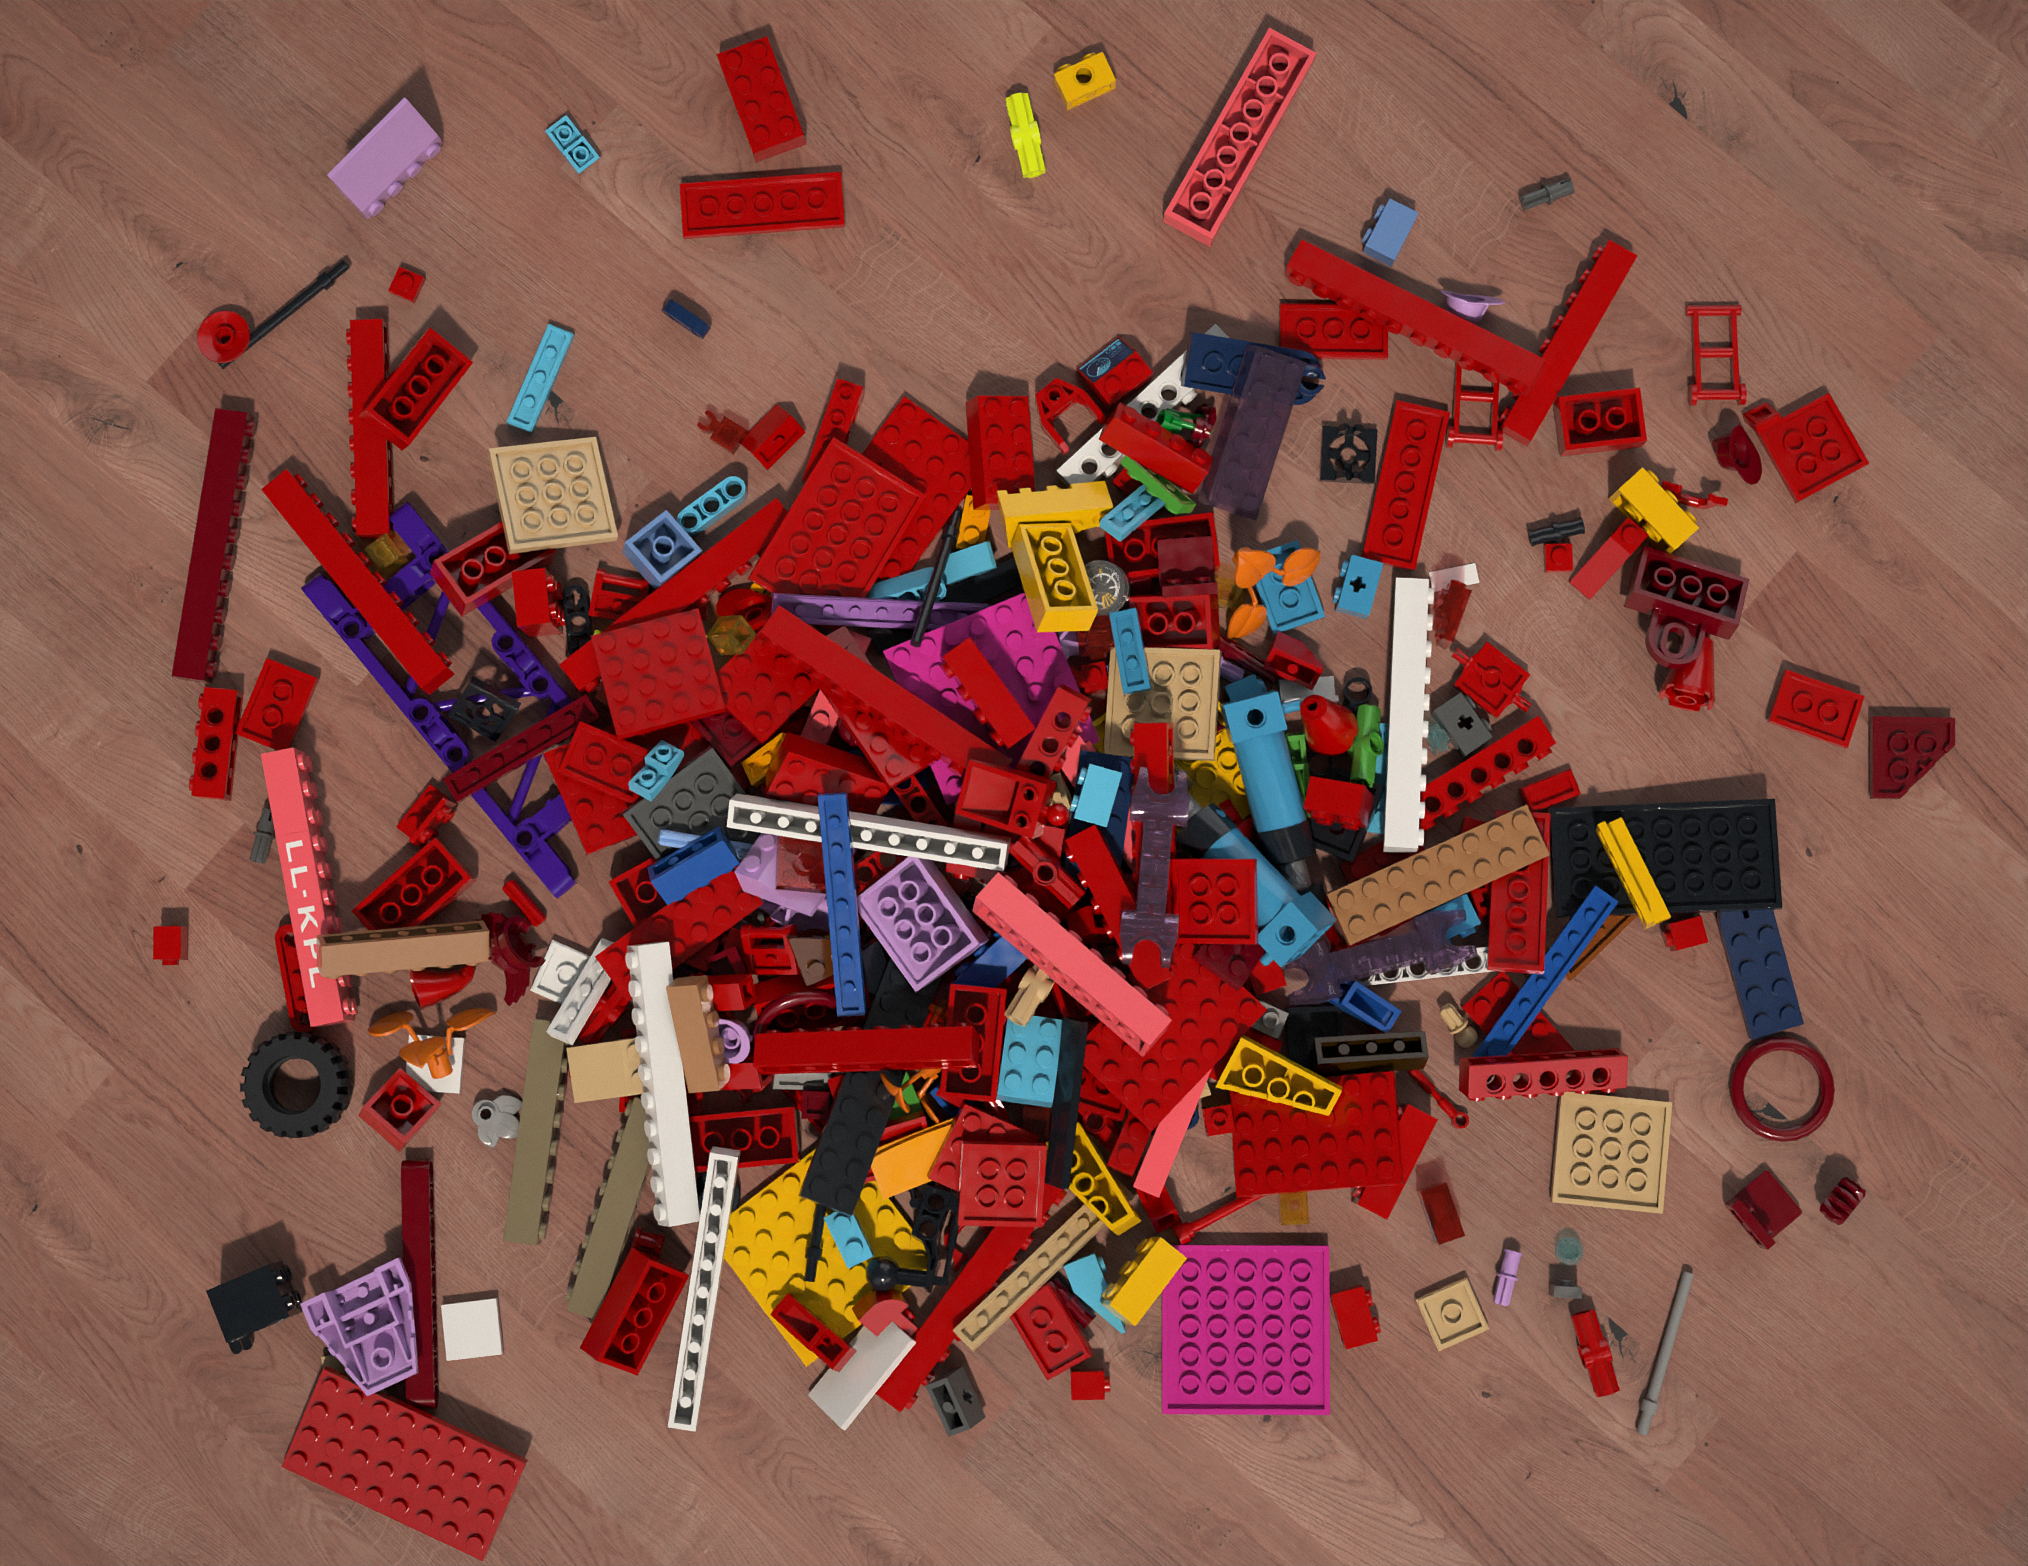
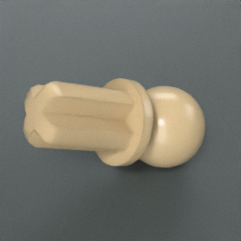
[1439,1003,1478,1048]

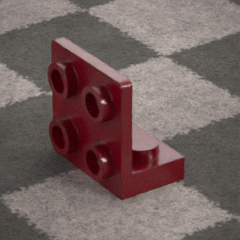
[1157,536,1218,598]
[1724,1170,1802,1250]

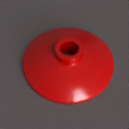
[197,311,250,363]

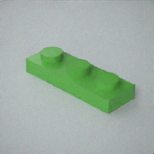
[1120,455,1196,514]

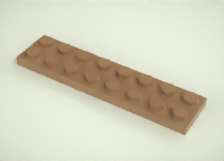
[1325,805,1550,946]

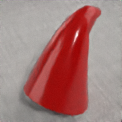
[410,964,476,1010]

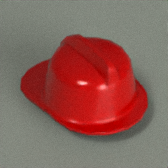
[716,588,772,635]

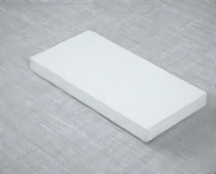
[808,1321,916,1430]

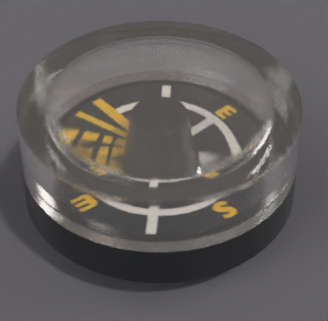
[1084,560,1131,617]

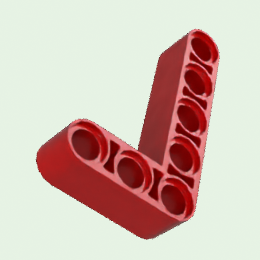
[854,776,946,895]

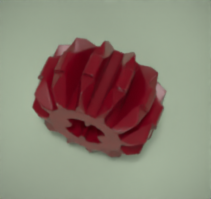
[1820,1177,1866,1225]

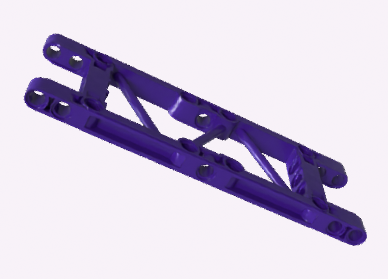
[301,502,595,899]

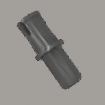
[1520,177,1574,210]
[250,808,275,864]

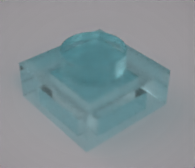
[1425,724,1450,756]

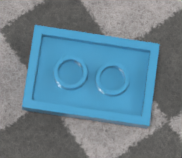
[1255,540,1325,636]

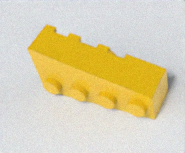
[997,481,1113,548]
[1216,1035,1343,1116]
[1046,1122,1142,1236]

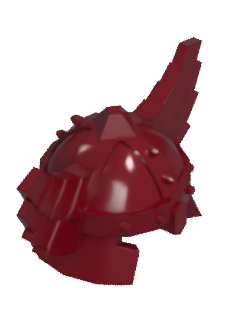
[476,912,546,1006]

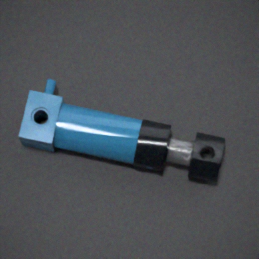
[1220,690,1331,913]
[1174,760,1337,967]

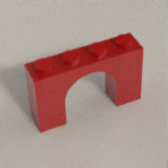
[945,814,1070,885]
[707,974,774,1090]

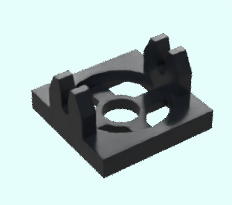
[1320,423,1378,485]
[447,676,521,742]

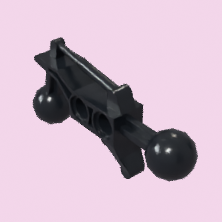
[865,1182,959,1293]

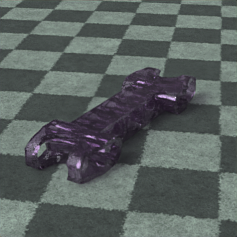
[1119,767,1190,969]
[1279,909,1477,1005]

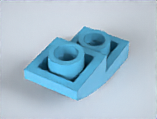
[545,115,600,174]
[943,541,997,585]
[628,740,684,801]

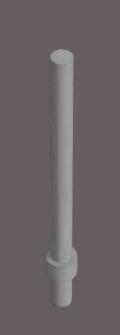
[1636,1271,1694,1436]

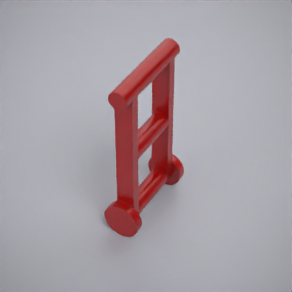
[1685,305,1747,406]
[1446,361,1503,451]

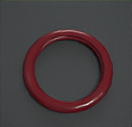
[753,990,858,1045]
[1730,1037,1835,1142]

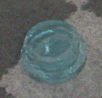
[1555,1237,1583,1265]

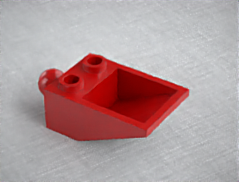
[955,759,1069,839]

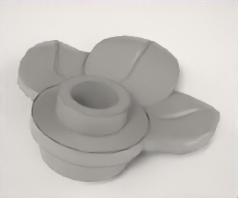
[471,1095,522,1148]

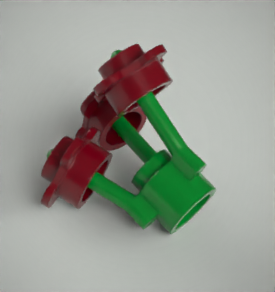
[1156,404,1217,448]

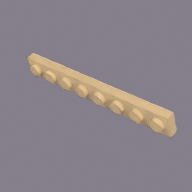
[953,1177,1134,1352]

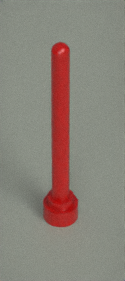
[1171,1196,1264,1245]

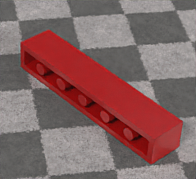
[1064,825,1175,992]

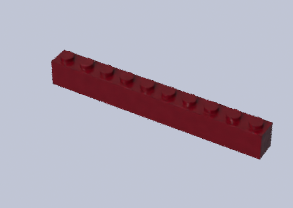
[172,408,256,684]

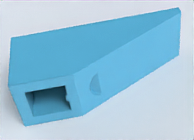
[1063,1252,1126,1334]

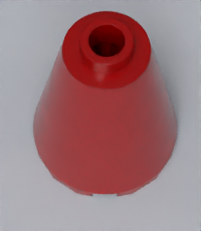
[1659,634,1715,712]
[1300,695,1359,757]

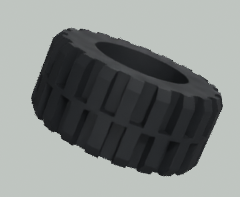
[240,1032,353,1138]

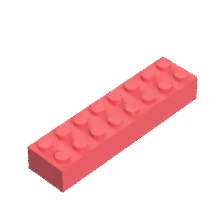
[1163,28,1317,247]
[972,872,1172,1057]

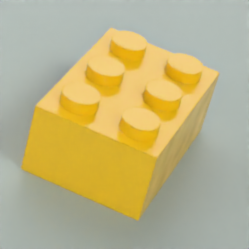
[1609,467,1699,554]
[1100,1237,1187,1326]

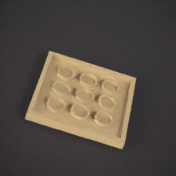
[488,437,618,554]
[1104,646,1221,761]
[1550,1092,1672,1214]

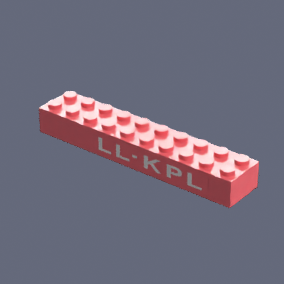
[261,747,358,1027]

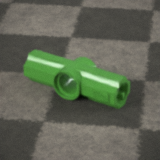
[1348,704,1384,789]

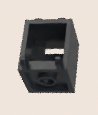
[206,1261,303,1354]

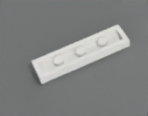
[546,938,614,1045]

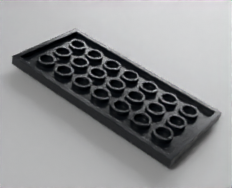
[1550,799,1783,918]

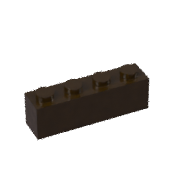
[1310,1031,1429,1076]

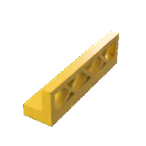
[1596,817,1671,929]

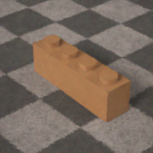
[666,975,730,1093]

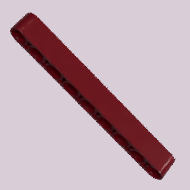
[401,1159,439,1409]

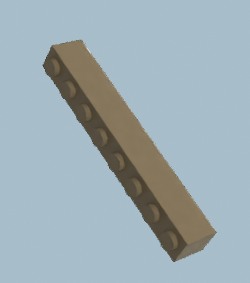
[503,1019,571,1245]
[565,1095,651,1319]

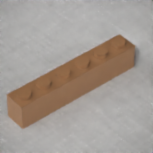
[316,920,489,979]

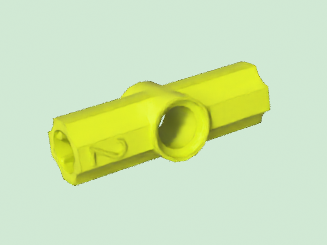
[1006,93,1046,178]

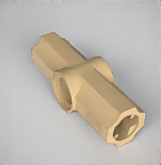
[1004,964,1055,1027]

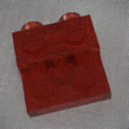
[1433,580,1472,649]

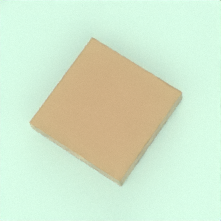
[1415,1277,1489,1352]

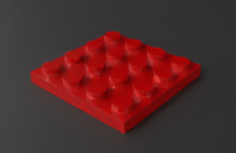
[591,608,726,740]

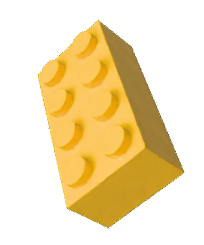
[1011,523,1098,632]

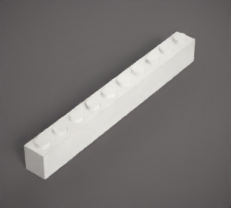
[1383,578,1434,853]
[727,793,1011,871]
[625,942,700,1227]
[668,1146,741,1431]

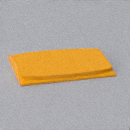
[871,1116,956,1200]

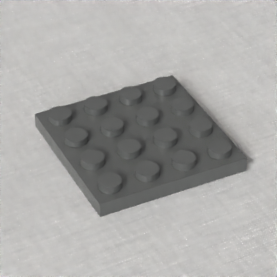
[621,746,761,862]

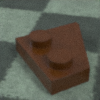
[786,935,834,986]

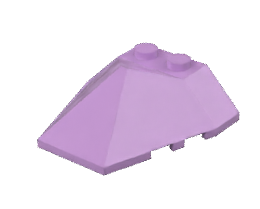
[300,1257,419,1396]

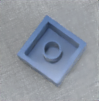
[622,510,702,590]

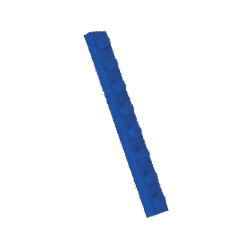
[818,792,867,1017]
[1471,885,1618,1083]

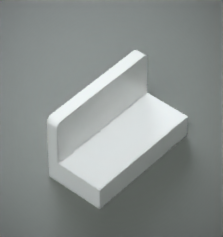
[1278,676,1339,704]

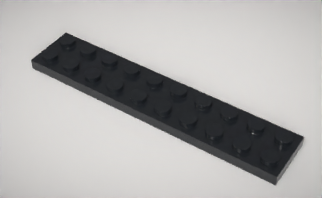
[798,956,943,1216]

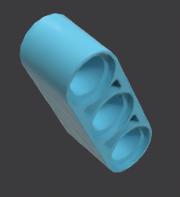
[677,476,748,537]
[866,567,946,601]

